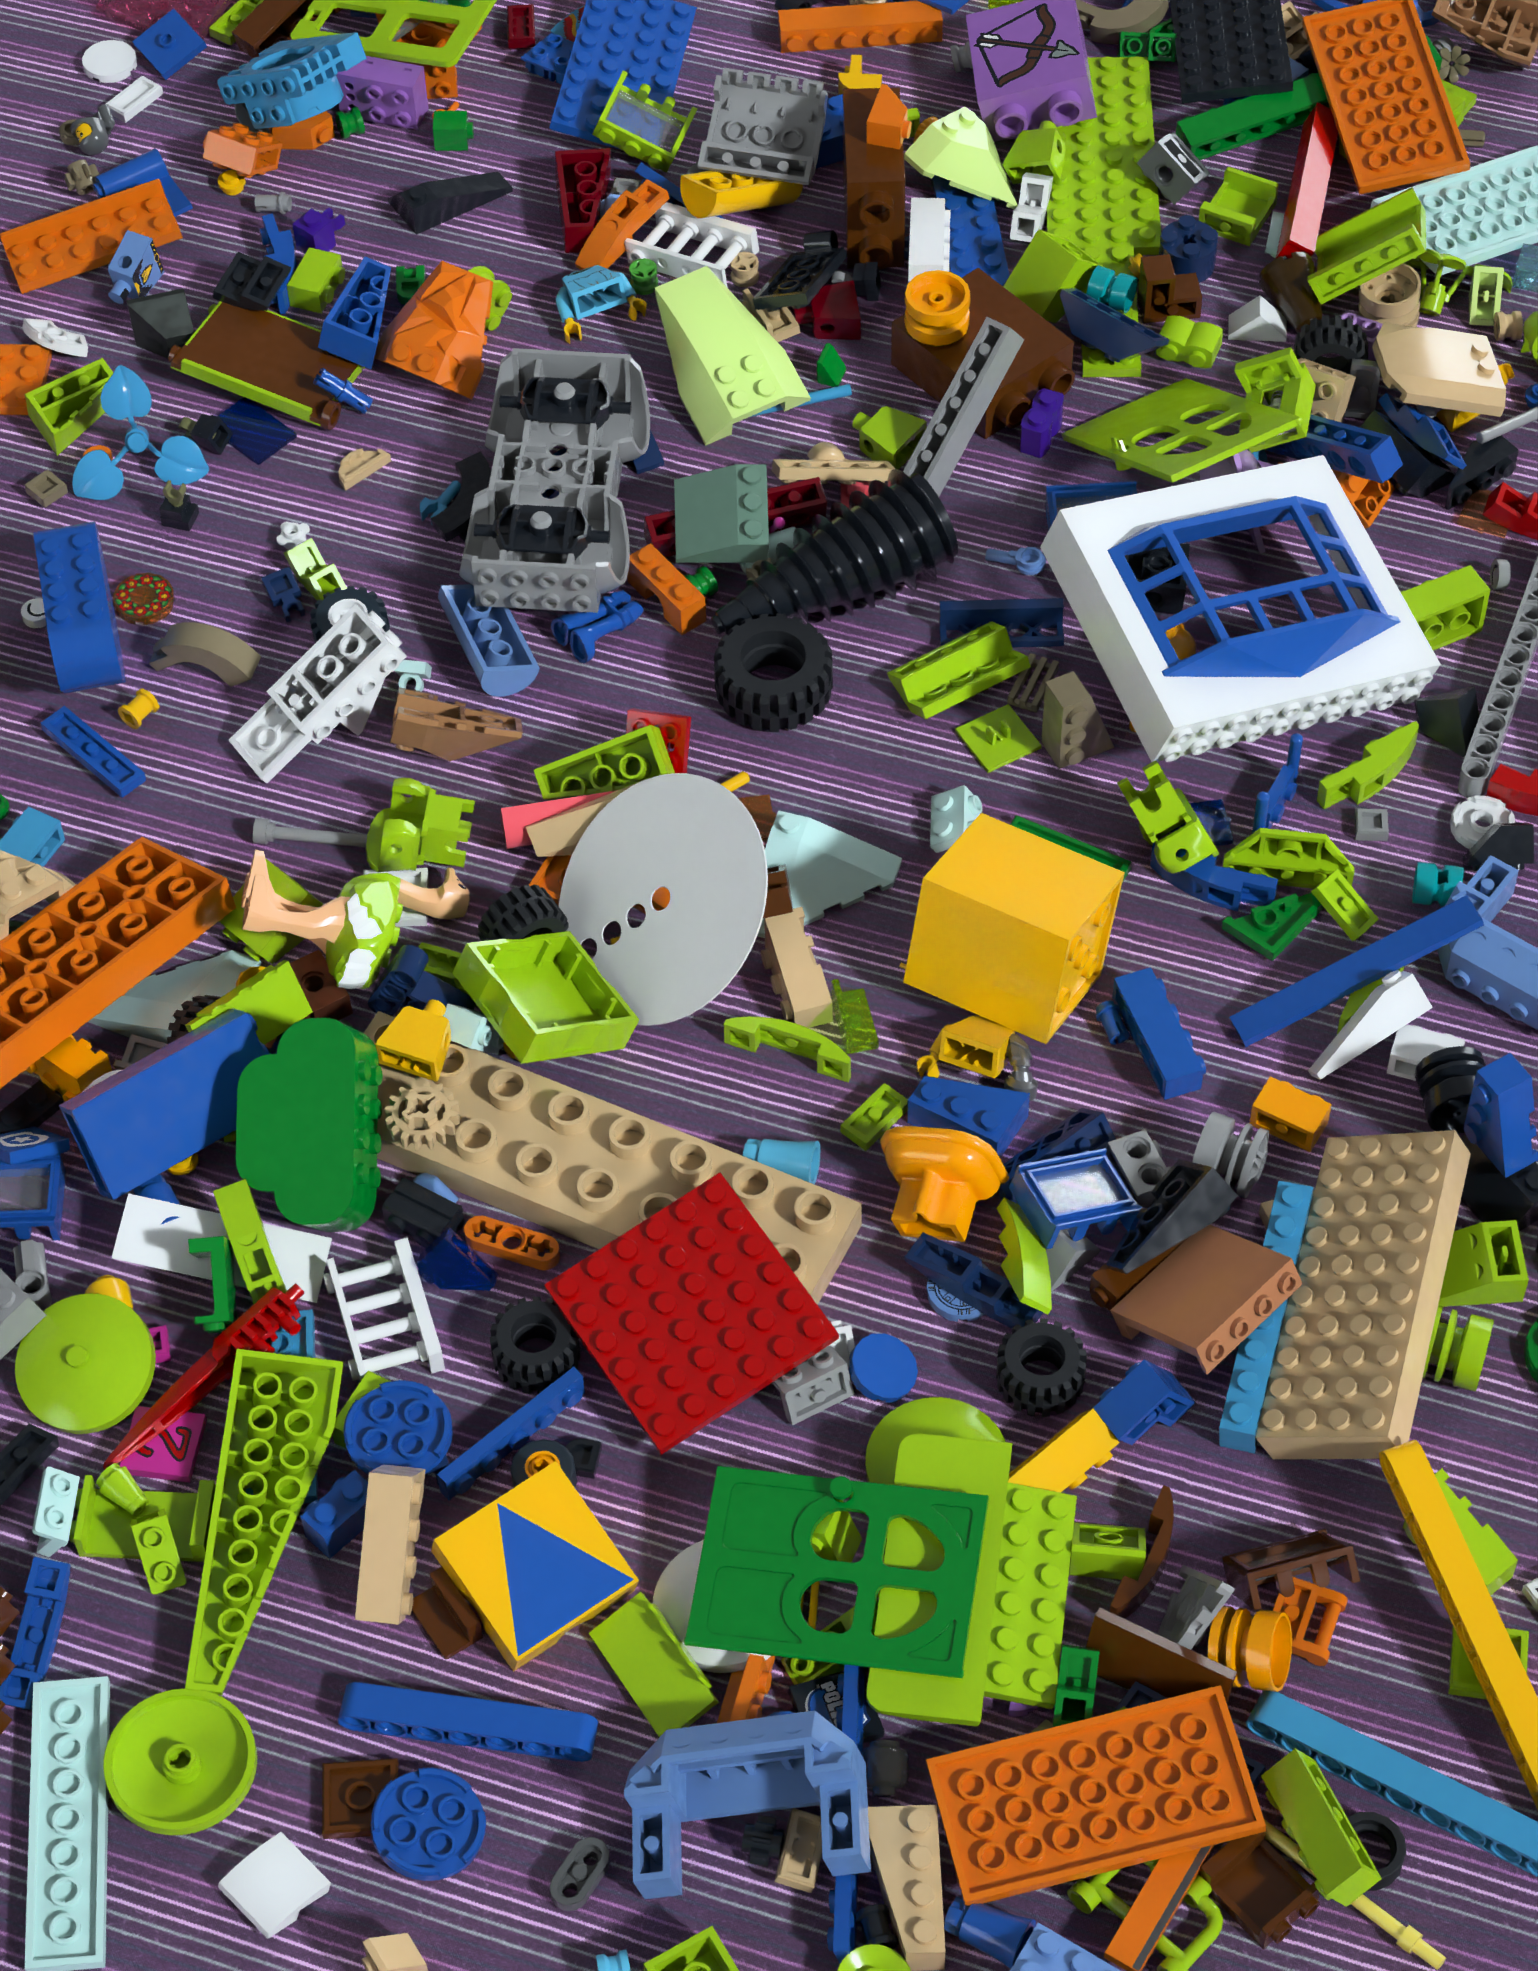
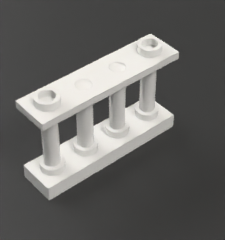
[624,202,759,288]
[323,1237,445,1382]

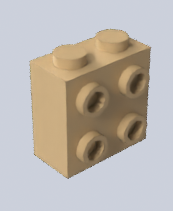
[1297,358,1356,423]

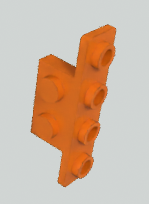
[717,1654,776,1723]

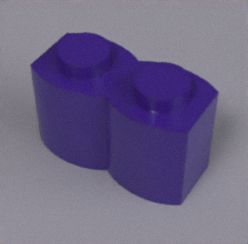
[1020,388,1064,458]

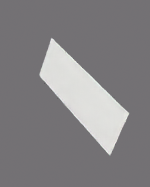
[112,1193,332,1303]

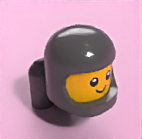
[70,104,115,155]

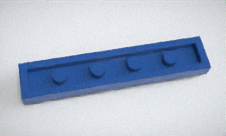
[437,1366,585,1501]

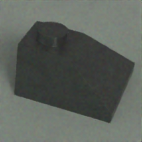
[126,288,194,359]

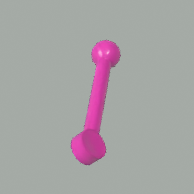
[769,517,785,534]

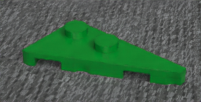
[1222,886,1324,961]

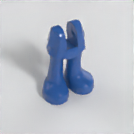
[551,590,643,663]

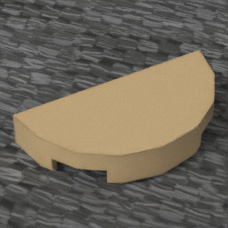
[338,448,391,491]

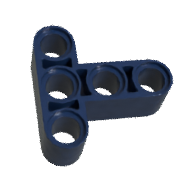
[367,945,476,1016]

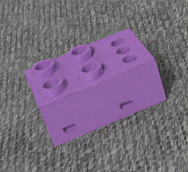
[337,56,429,130]

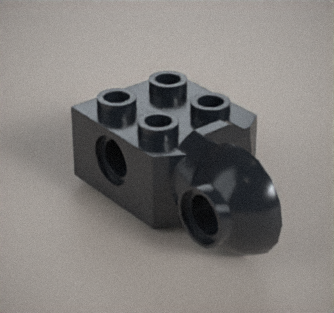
[1125,543,1190,614]

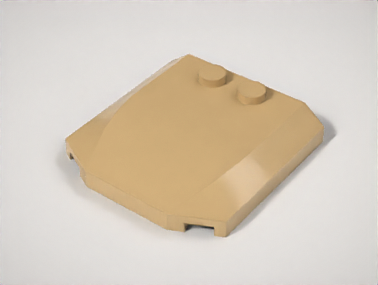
[1372,322,1506,417]

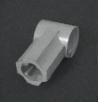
[13,1240,52,1311]

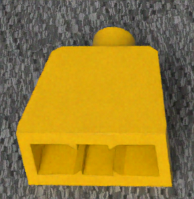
[375,999,451,1082]

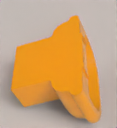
[880,1126,1009,1242]

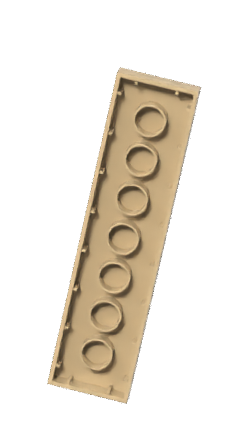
[364,1011,862,1305]

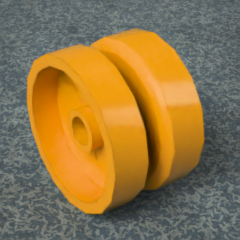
[905,270,970,346]

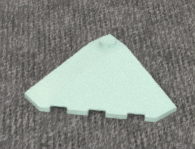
[757,811,902,938]
[88,950,261,1043]

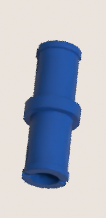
[313,368,373,414]

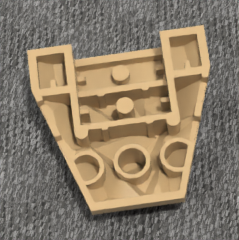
[0,850,77,941]

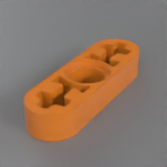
[464,1216,560,1270]

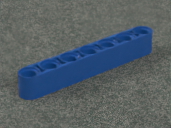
[337,1682,599,1762]

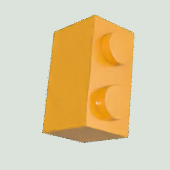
[1249,1076,1332,1152]

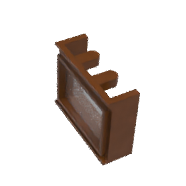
[1222,1529,1360,1610]

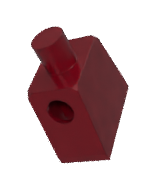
[793,280,861,340]

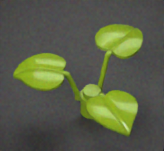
[1405,248,1513,316]

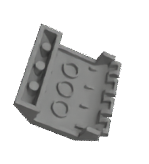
[697,68,828,185]

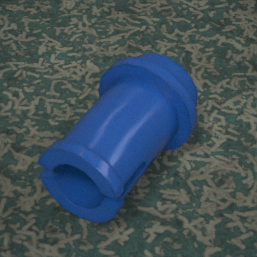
[1095,1000,1130,1045]

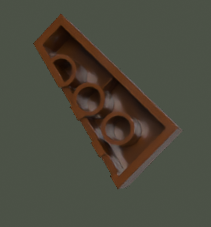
[232,0,343,58]

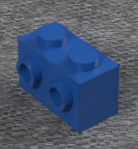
[300,1470,368,1559]

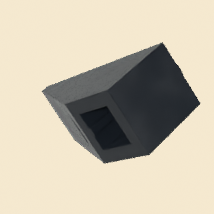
[1445,435,1519,510]

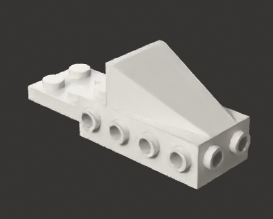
[229,604,407,783]

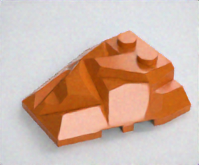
[374,261,493,400]

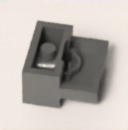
[1137,131,1211,204]

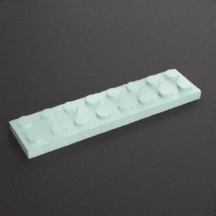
[25,1676,110,1971]

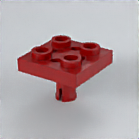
[626,708,691,773]

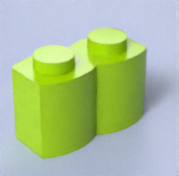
[1156,315,1223,368]

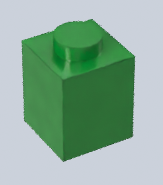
[433,111,474,151]

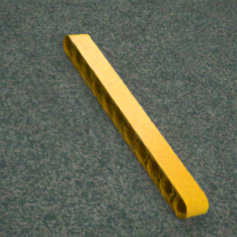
[1379,1439,1538,1810]

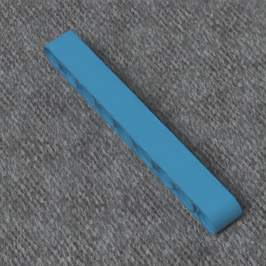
[1246,1690,1538,1877]

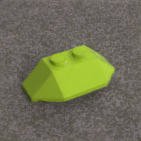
[1223,828,1354,889]

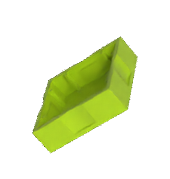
[452,931,639,1064]

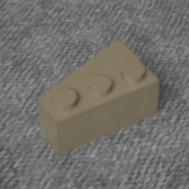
[1041,671,1114,769]

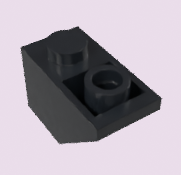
[1463,822,1534,871]

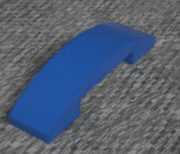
[0,1557,71,1710]

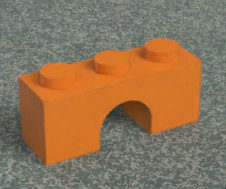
[627,543,706,635]

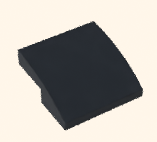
[213,252,291,311]

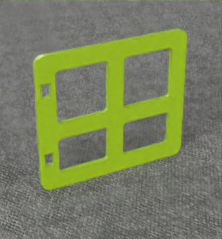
[291,0,497,67]

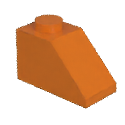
[867,84,912,150]
[269,111,335,150]

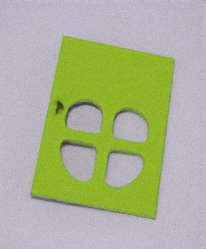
[1061,378,1303,483]

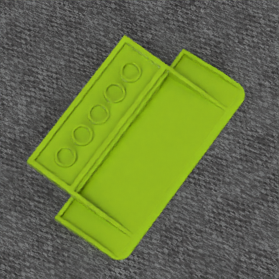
[866,1433,1077,1727]

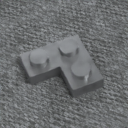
[1344,359,1381,419]

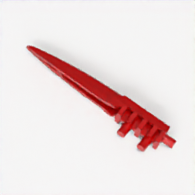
[103,1283,304,1470]

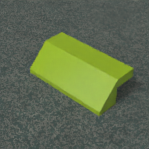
[887,621,1031,720]

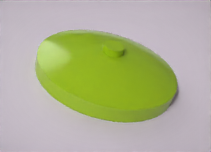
[15,1293,156,1434]
[865,1397,1006,1485]
[104,1688,257,1835]

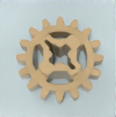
[385,1080,460,1151]

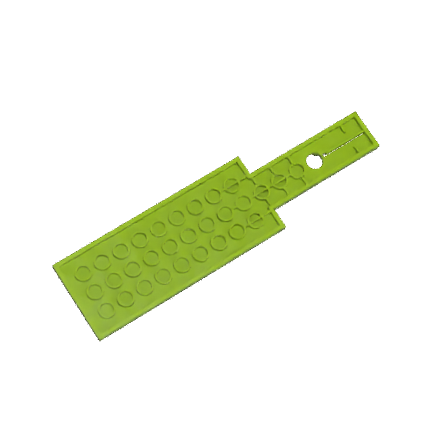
[1046,56,1161,377]

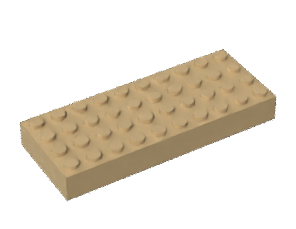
[1255,1130,1471,1459]

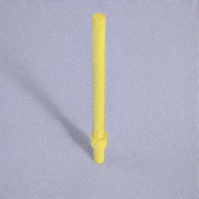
[1264,1819,1446,1970]

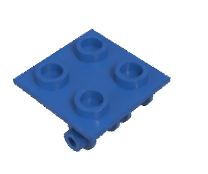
[521,33,574,85]

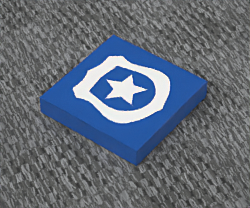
[0,1127,70,1165]

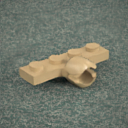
[772,442,895,485]

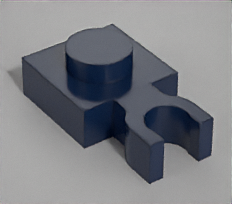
[261,567,305,622]

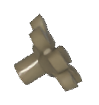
[1439,46,1470,83]

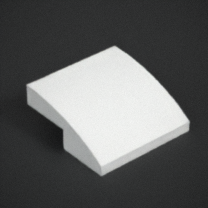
[218,1832,331,1939]

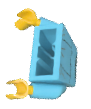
[555,265,647,344]

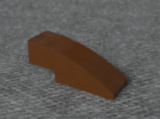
[763,864,793,919]

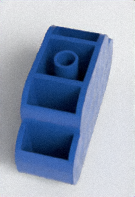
[33,521,126,694]

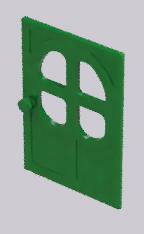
[684,1466,989,1679]

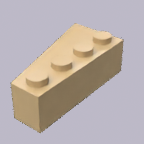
[868,1805,946,1971]

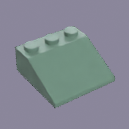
[674,464,769,563]

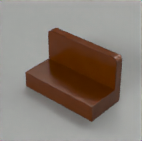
[412,1566,483,1659]

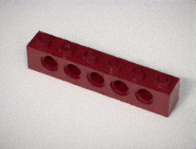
[644,477,828,557]

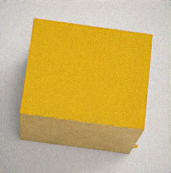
[899,813,1125,1044]

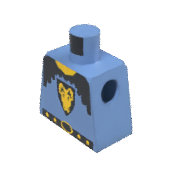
[108,230,165,304]

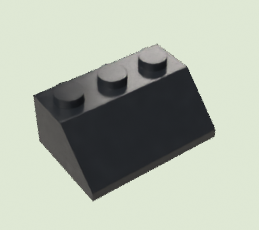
[1360,410,1456,498]
[1461,1134,1538,1232]

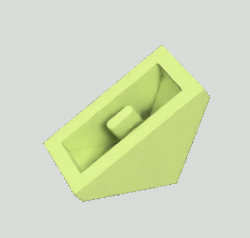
[1469,266,1504,326]

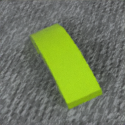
[724,1016,851,1082]

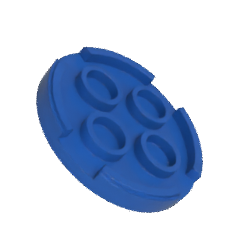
[344,1380,453,1475]
[370,1768,486,1881]

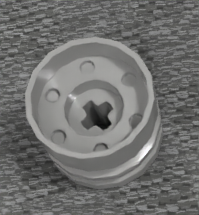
[1192,1111,1269,1199]

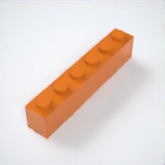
[778,1,943,53]

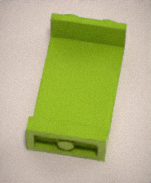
[70,1475,216,1562]

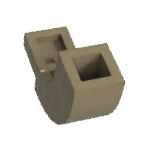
[1076,0,1169,44]
[148,622,261,687]

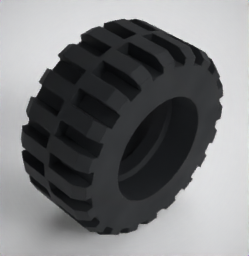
[714,613,833,732]

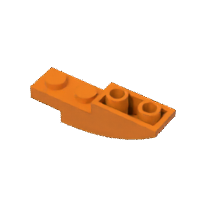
[575,179,670,270]

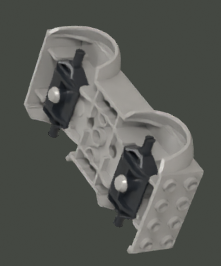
[459,348,650,613]

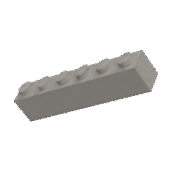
[903,317,1025,497]

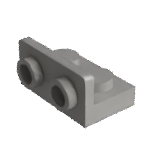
[772,1346,854,1425]

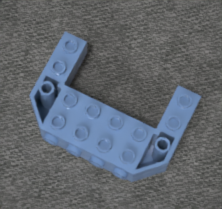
[1437,855,1538,1030]
[624,1711,871,1899]

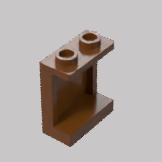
[1199,1830,1320,1949]

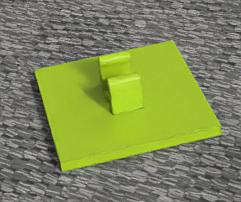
[955,704,1042,773]

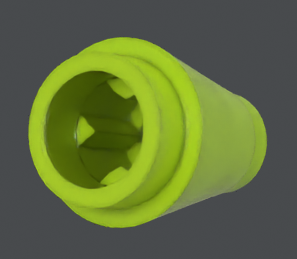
[96,1463,149,1516]

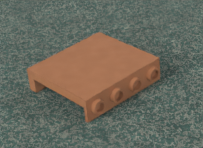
[1110,1225,1303,1375]

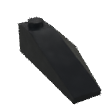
[388,172,513,235]
[1106,1159,1238,1274]

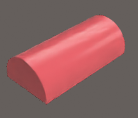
[500,790,617,849]

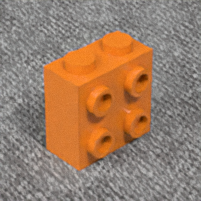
[203,123,283,178]

